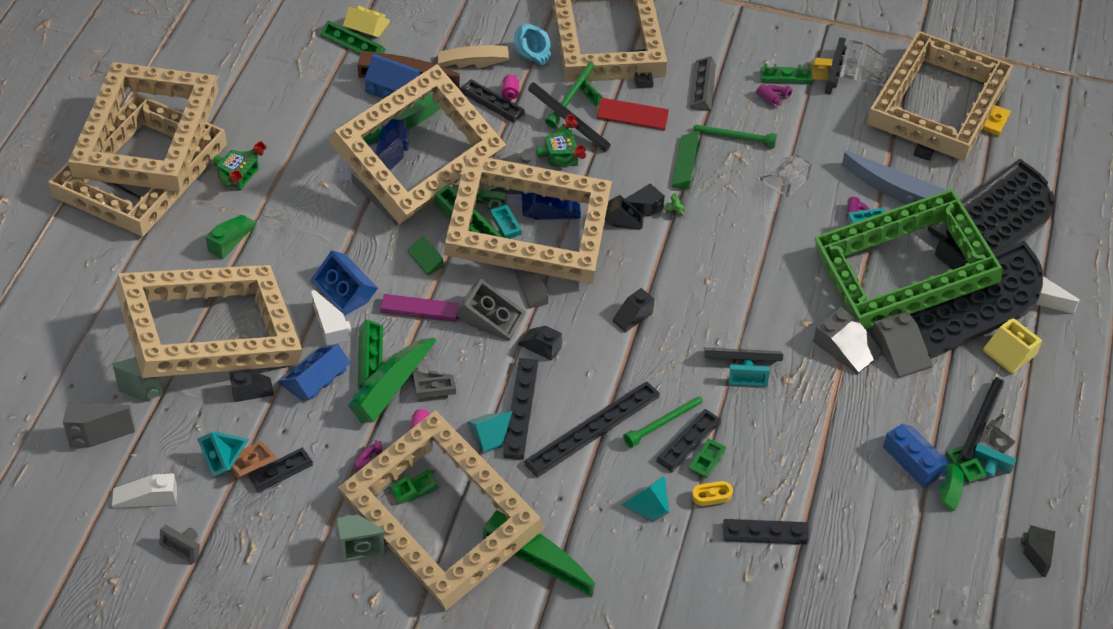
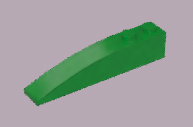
[363,94,441,145]
[435,183,510,269]
[348,338,437,423]
[483,510,595,597]

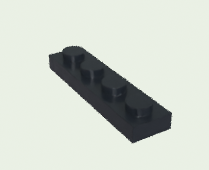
[825,37,848,94]
[723,519,808,544]

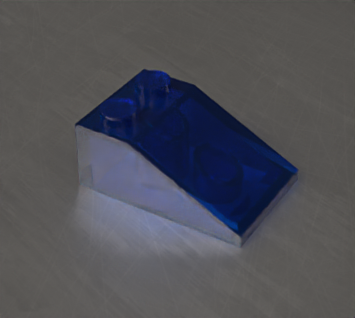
[375,119,409,171]
[521,191,581,220]

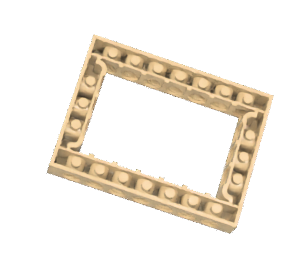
[551,0,667,82]
[867,31,1014,161]
[68,62,219,192]
[329,64,506,225]
[48,93,227,237]
[444,154,612,284]
[115,265,302,378]
[338,410,544,611]

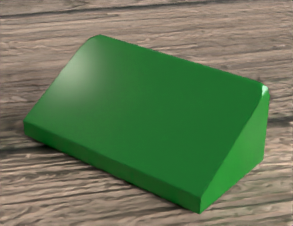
[578,73,603,107]
[407,236,443,275]

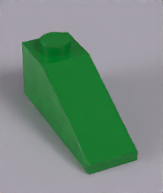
[205,215,257,259]

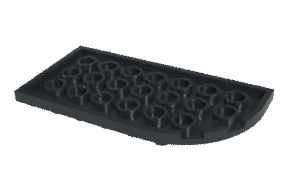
[927,159,1054,254]
[910,241,1043,359]

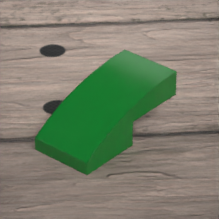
[689,438,726,478]
[945,445,987,483]
[940,463,964,512]
[390,469,439,504]

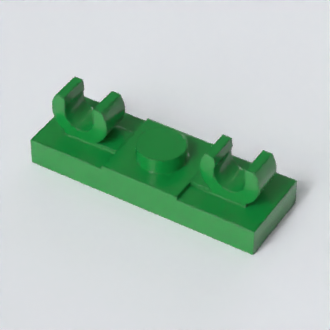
[760,64,813,84]
[452,184,508,209]

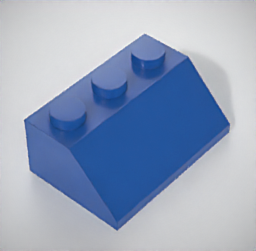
[365,54,420,99]
[311,250,378,315]
[278,344,351,400]
[883,424,950,488]

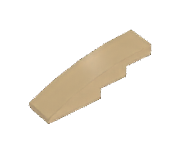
[438,45,509,69]

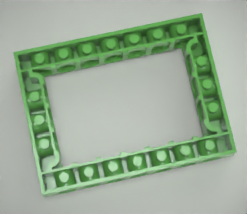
[815,189,1002,330]

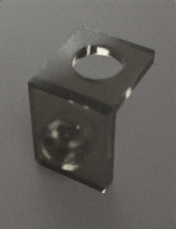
[984,414,1016,453]

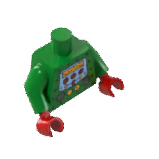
[536,114,586,168]
[212,141,267,191]

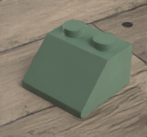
[112,357,163,400]
[337,515,385,562]

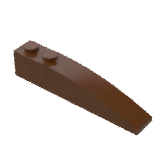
[357,51,460,89]

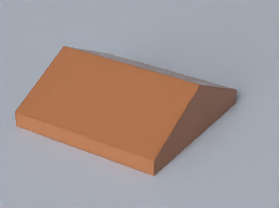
[230,441,277,477]

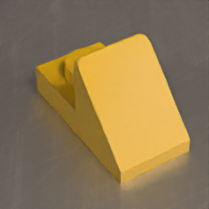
[811,58,832,80]

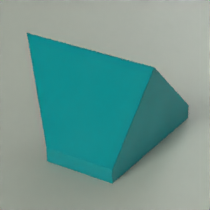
[467,411,512,453]
[197,431,249,477]
[621,476,669,521]

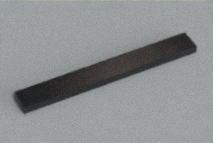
[524,381,660,478]

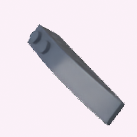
[842,150,945,204]

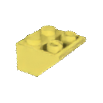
[343,5,390,37]
[983,318,1042,374]

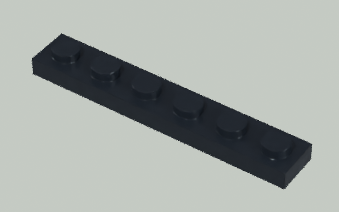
[504,358,539,460]

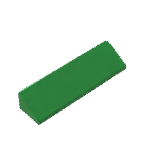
[320,21,386,54]
[672,131,700,189]
[358,319,383,388]

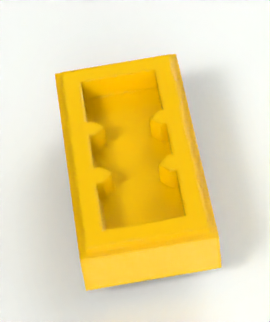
[983,105,1011,136]

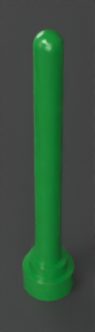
[545,62,594,128]
[693,125,777,148]
[623,396,703,448]

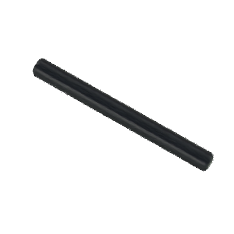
[528,82,611,152]
[960,377,1004,462]

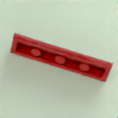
[597,98,669,130]

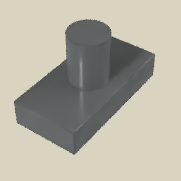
[159,525,200,564]

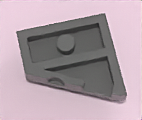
[412,367,456,399]

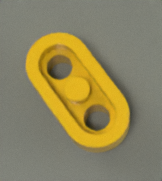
[692,481,733,506]

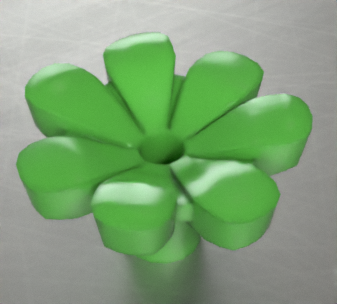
[665,192,685,216]

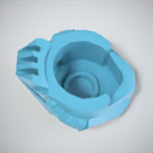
[513,24,552,66]

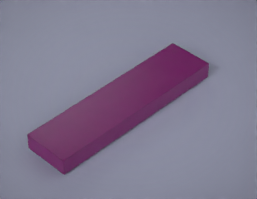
[380,294,459,322]

